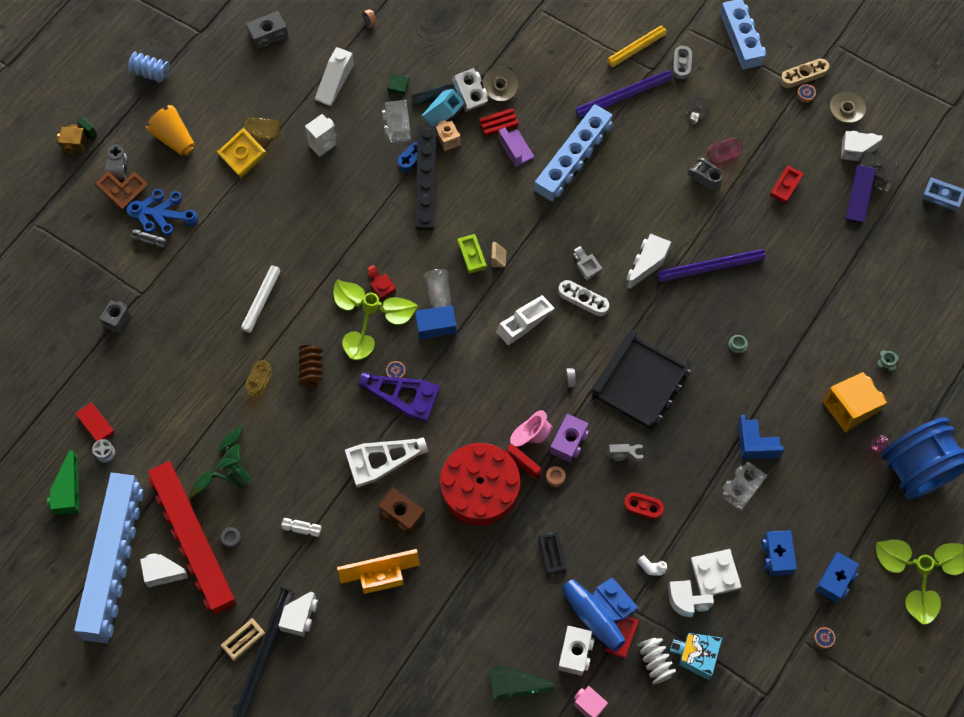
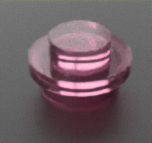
[872,434,889,454]

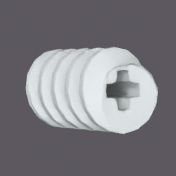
[637,638,676,685]

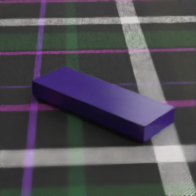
[845,165,876,223]

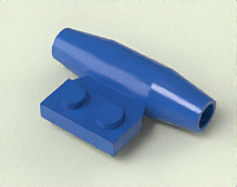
[561,577,638,652]

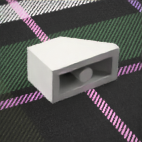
[140,554,188,588]

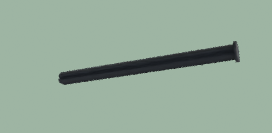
[233,587,295,717]

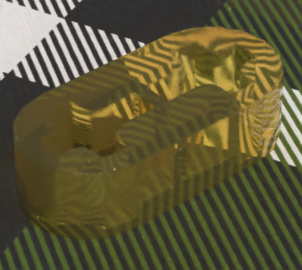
[245,360,272,396]

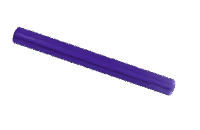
[576,70,672,117]
[657,249,766,282]

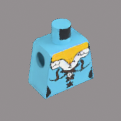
[670,633,722,680]

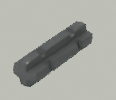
[131,230,167,248]

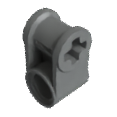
[105,144,128,180]
[687,157,723,191]

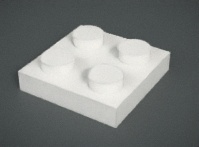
[690,549,741,595]

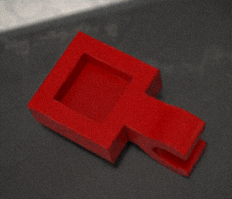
[367,265,396,300]

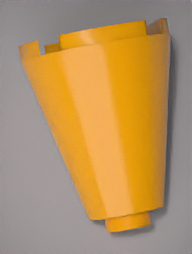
[145,105,195,156]

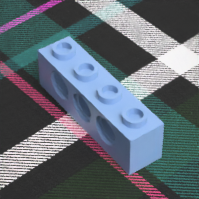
[720,0,766,70]

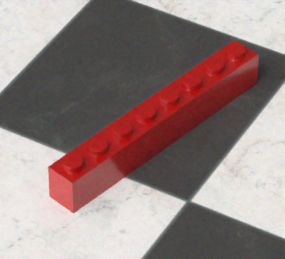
[147,461,237,615]

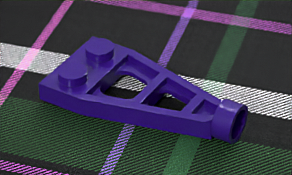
[358,372,440,422]

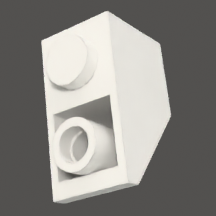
[841,131,882,161]
[279,592,318,637]

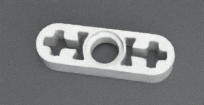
[558,280,609,316]

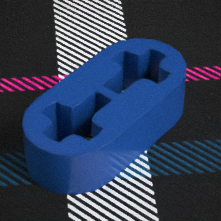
[398,142,417,172]

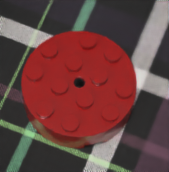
[440,443,520,526]

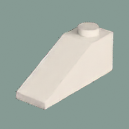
[315,47,354,106]

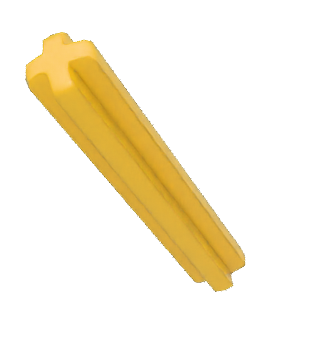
[607,26,667,67]

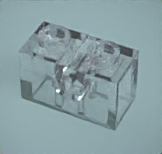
[382,100,411,142]

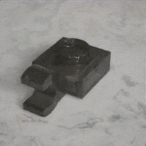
[687,95,710,126]

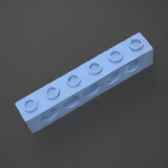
[534,104,613,201]

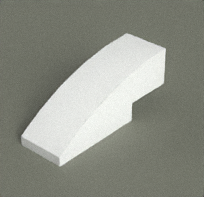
[496,295,555,345]

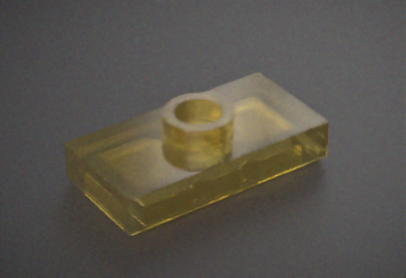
[244,117,281,139]

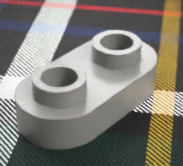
[673,46,692,79]

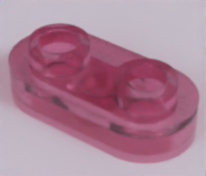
[707,137,743,163]

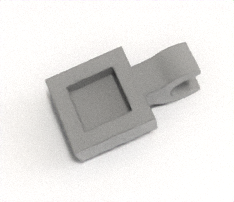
[573,247,603,280]
[608,444,643,461]

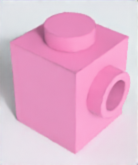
[574,686,608,717]

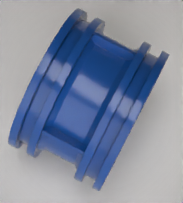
[881,417,964,500]

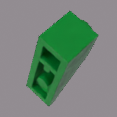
[47,450,79,515]

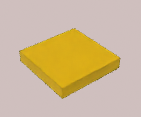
[217,128,268,178]

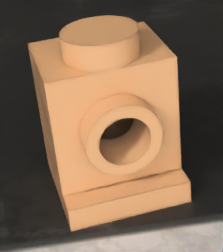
[436,120,461,151]

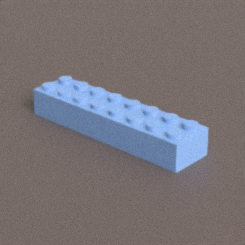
[74,473,144,643]

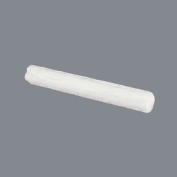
[241,266,280,333]

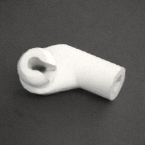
[637,555,667,575]

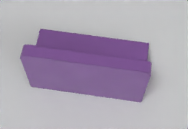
[498,127,534,167]

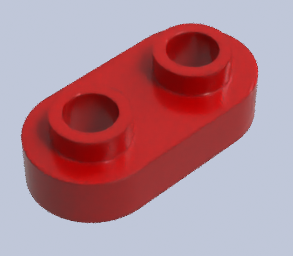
[624,492,664,520]

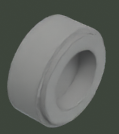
[566,368,576,388]

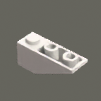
[626,234,671,289]

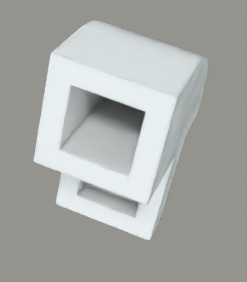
[668,580,714,617]

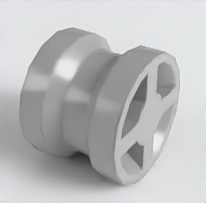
[92,439,116,463]

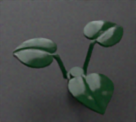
[190,425,251,501]

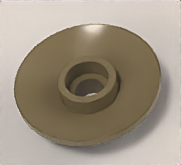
[483,66,518,101]
[830,91,866,123]

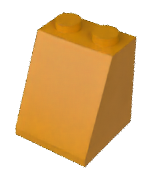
[822,372,887,433]

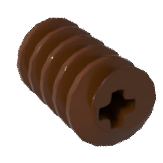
[299,345,323,388]

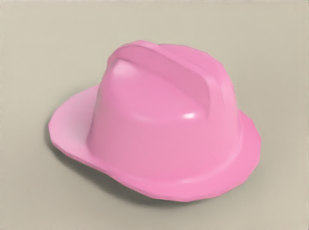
[510,410,553,447]

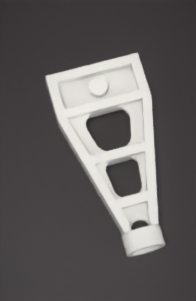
[345,437,428,487]

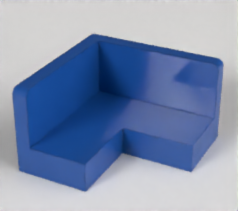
[737,415,784,459]

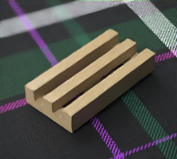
[221,618,265,662]

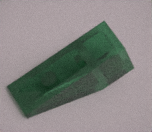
[489,665,555,699]

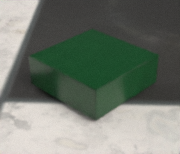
[387,74,409,95]
[77,117,97,140]

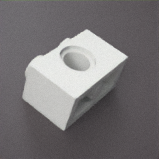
[558,626,595,676]

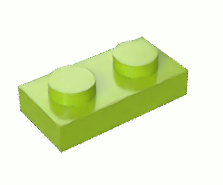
[457,234,487,274]

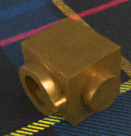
[57,125,87,154]

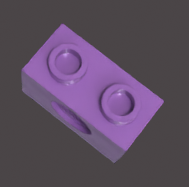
[550,414,590,463]

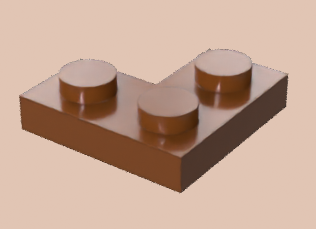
[95,171,148,210]

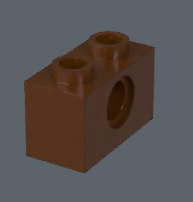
[378,487,425,534]

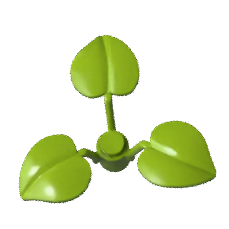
[333,279,418,360]
[876,540,964,625]

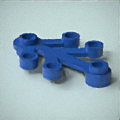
[127,189,198,236]

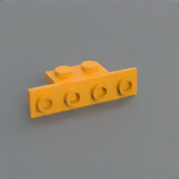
[337,549,420,594]

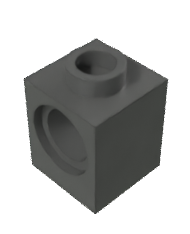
[99,300,131,334]

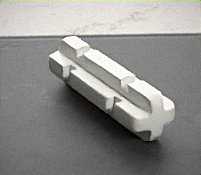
[281,518,321,537]

